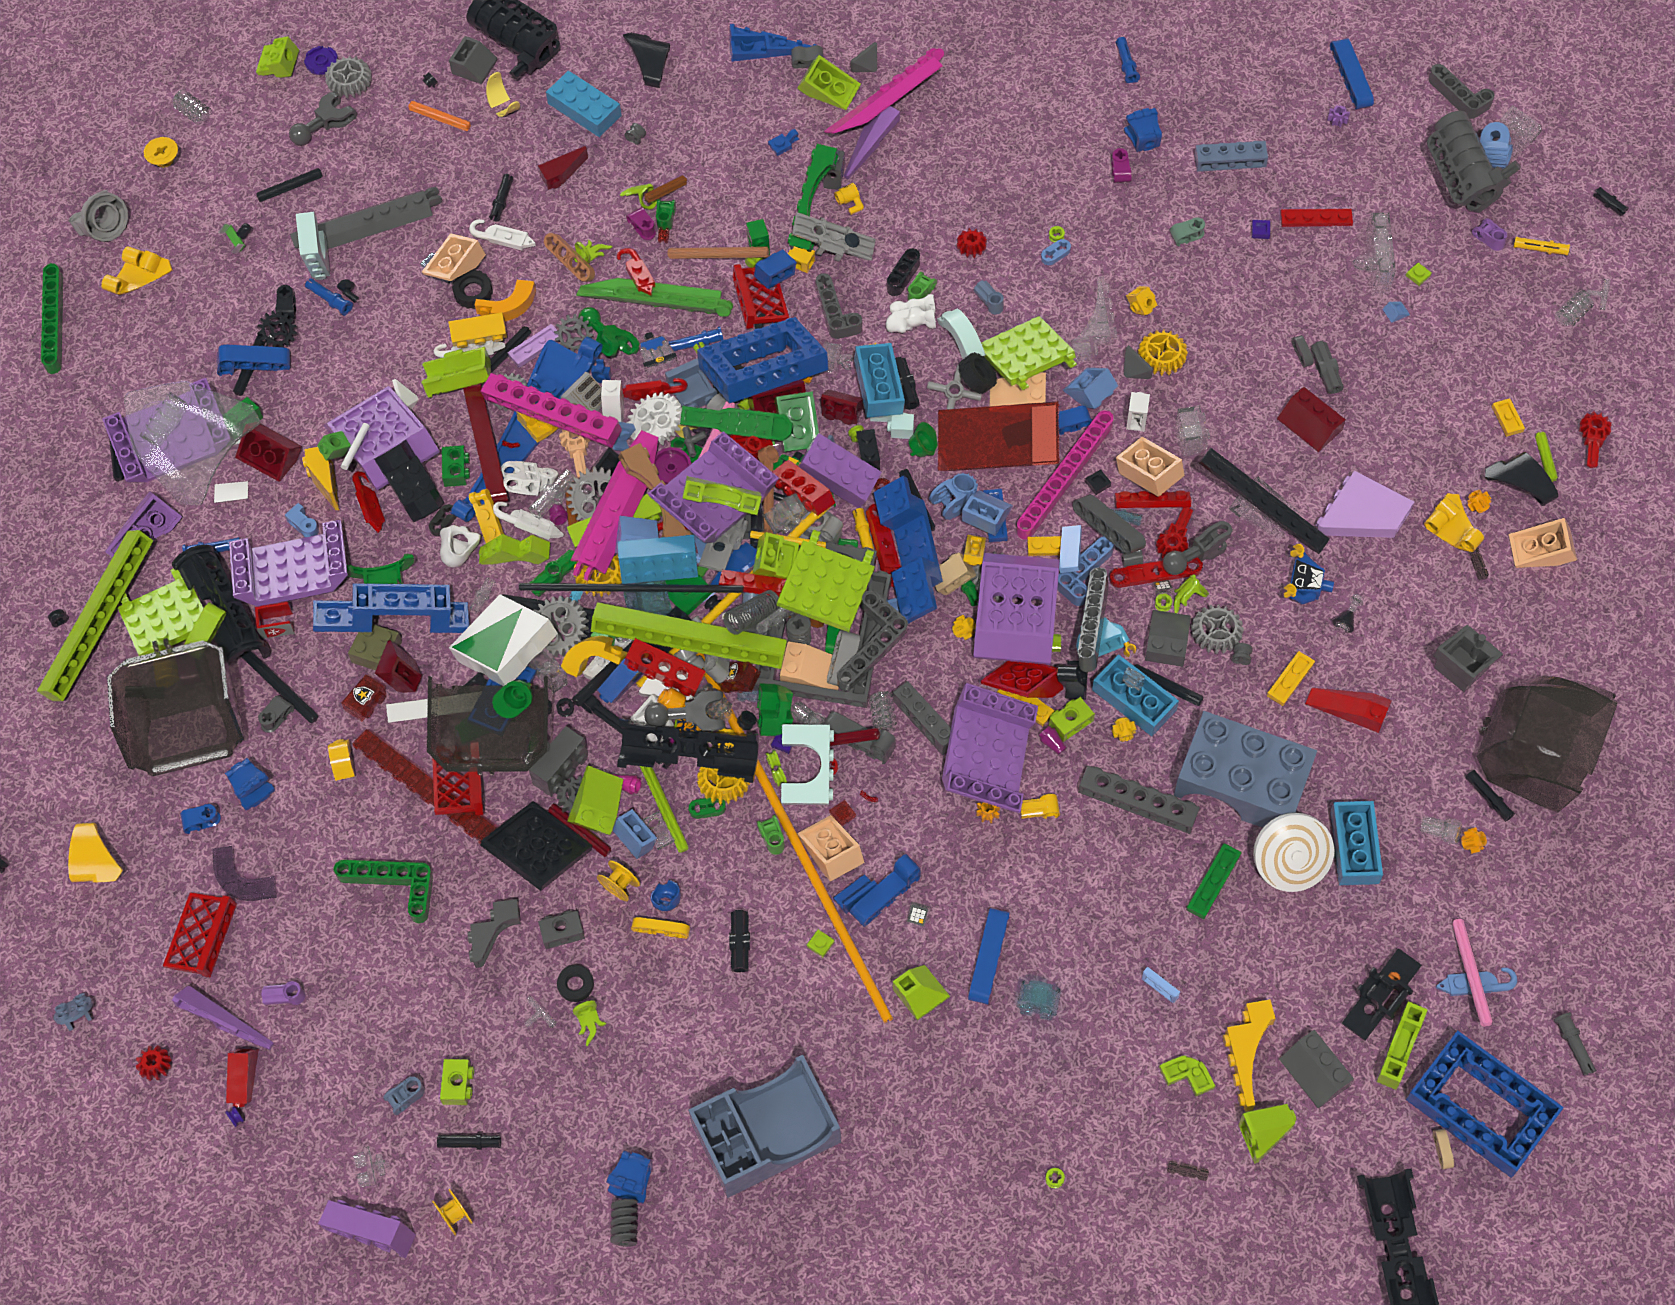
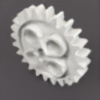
[626,392,682,445]

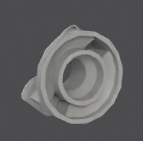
[69,190,128,241]
[787,502,844,550]

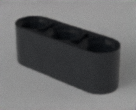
[887,248,920,296]

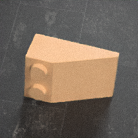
[422,233,486,281]
[989,372,1046,414]
[1509,518,1577,568]
[780,641,839,690]
[797,815,864,882]

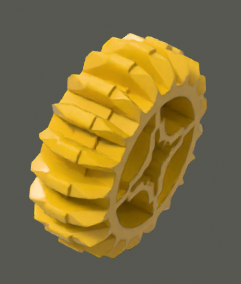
[1138,329,1188,376]
[574,555,622,598]
[697,767,750,805]

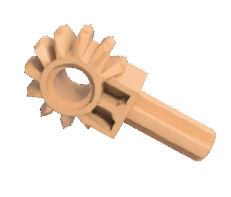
[559,429,591,478]

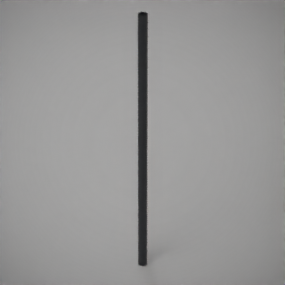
[519,583,744,593]

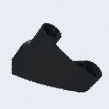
[623,32,670,88]
[1485,452,1558,506]

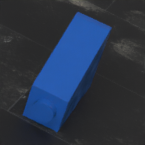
[597,658,644,703]

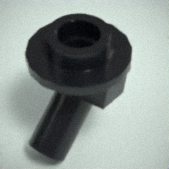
[337,279,359,303]

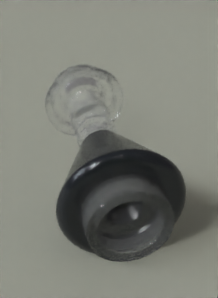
[1333,594,1364,635]

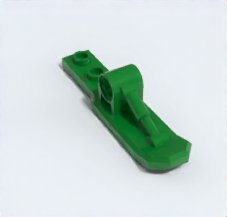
[680,406,793,441]

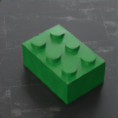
[774,391,819,453]

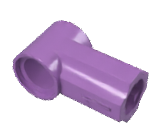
[262,981,306,1005]

